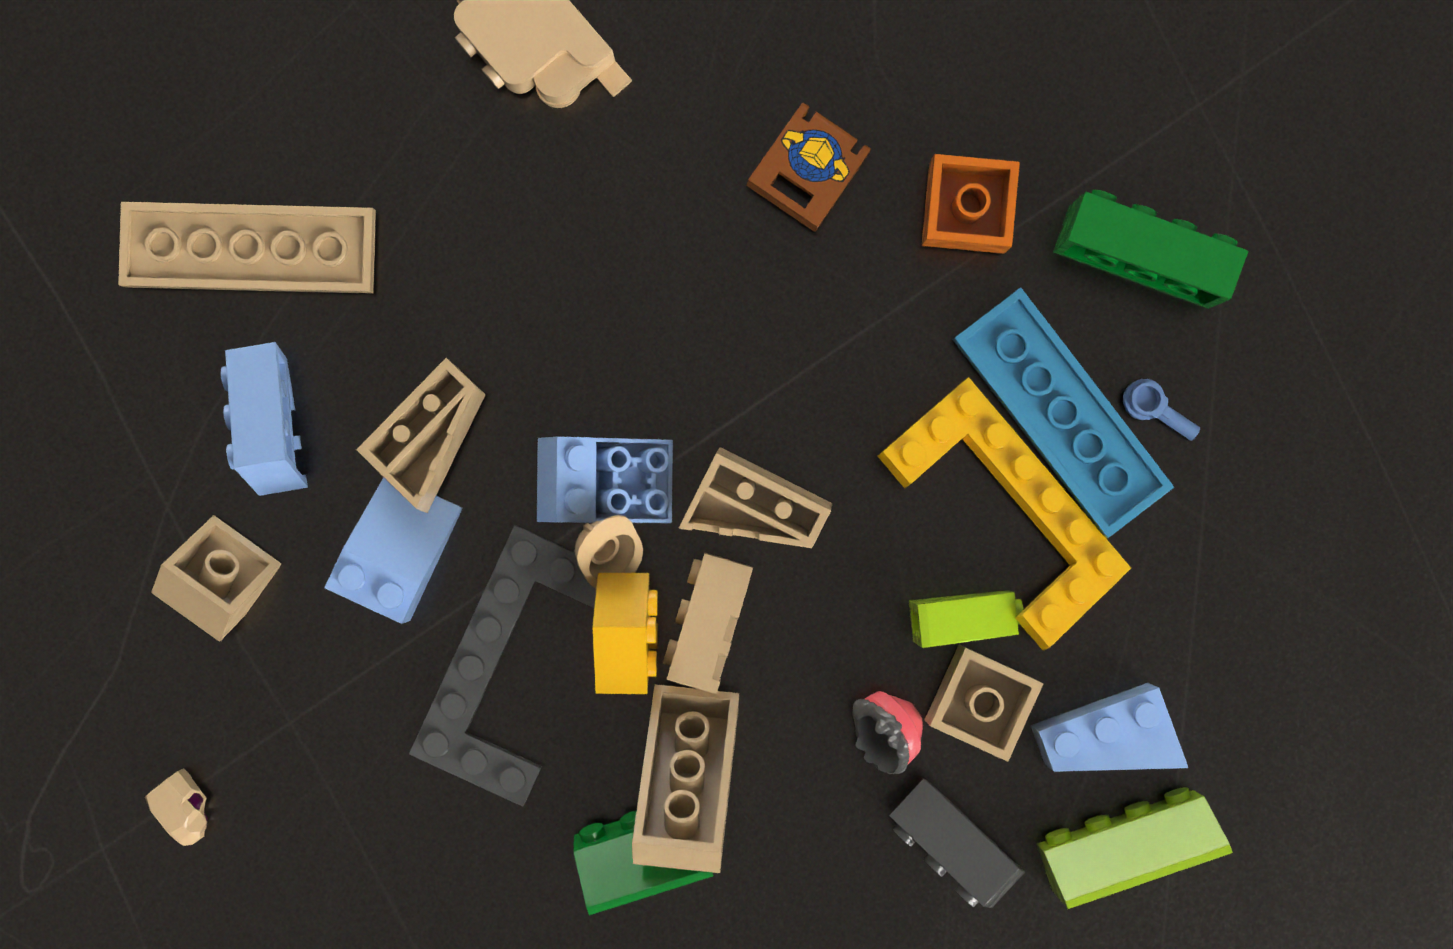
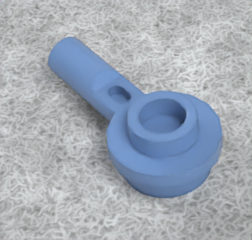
[1123,379,1200,441]

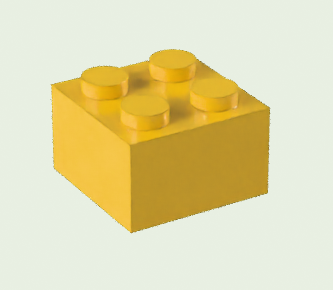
[593,573,658,694]

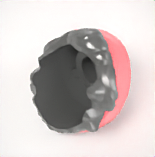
[852,691,923,774]

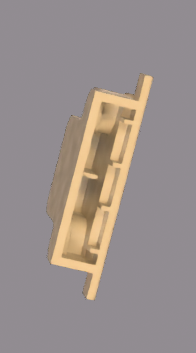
[454,0,632,108]

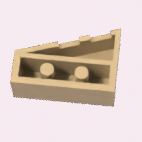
[356,358,486,513]
[679,447,832,548]

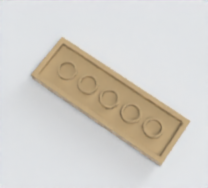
[118,202,376,293]

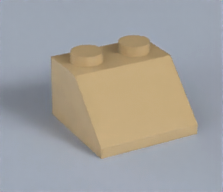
[151,515,281,642]

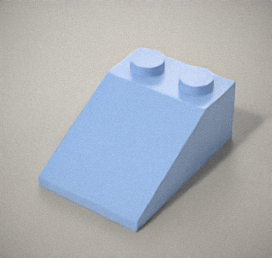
[325,477,463,624]

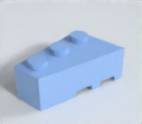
[221,342,308,496]
[1030,683,1188,772]

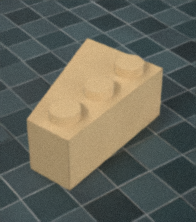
[663,553,753,695]

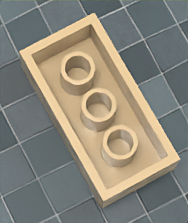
[632,684,739,873]

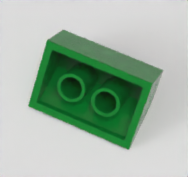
[573,810,714,915]

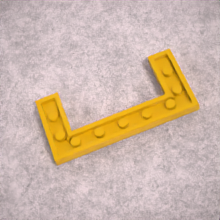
[877,377,1131,650]

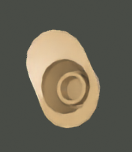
[574,515,643,589]

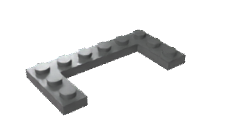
[409,525,596,807]

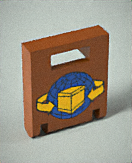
[746,103,872,232]

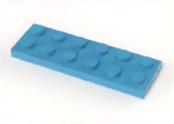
[952,287,1174,538]

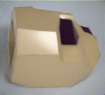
[145,768,208,846]

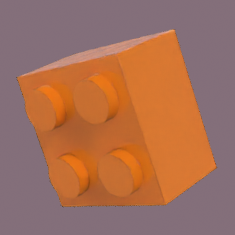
[922,154,1020,254]

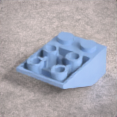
[537,437,673,523]

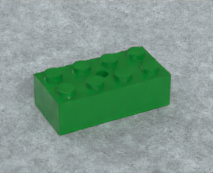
[1053,190,1248,309]

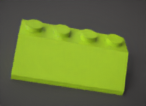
[1036,787,1233,909]

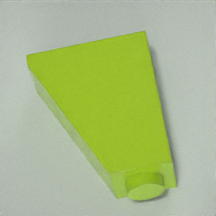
[909,590,1023,648]

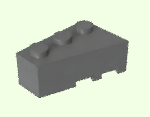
[889,779,1026,908]

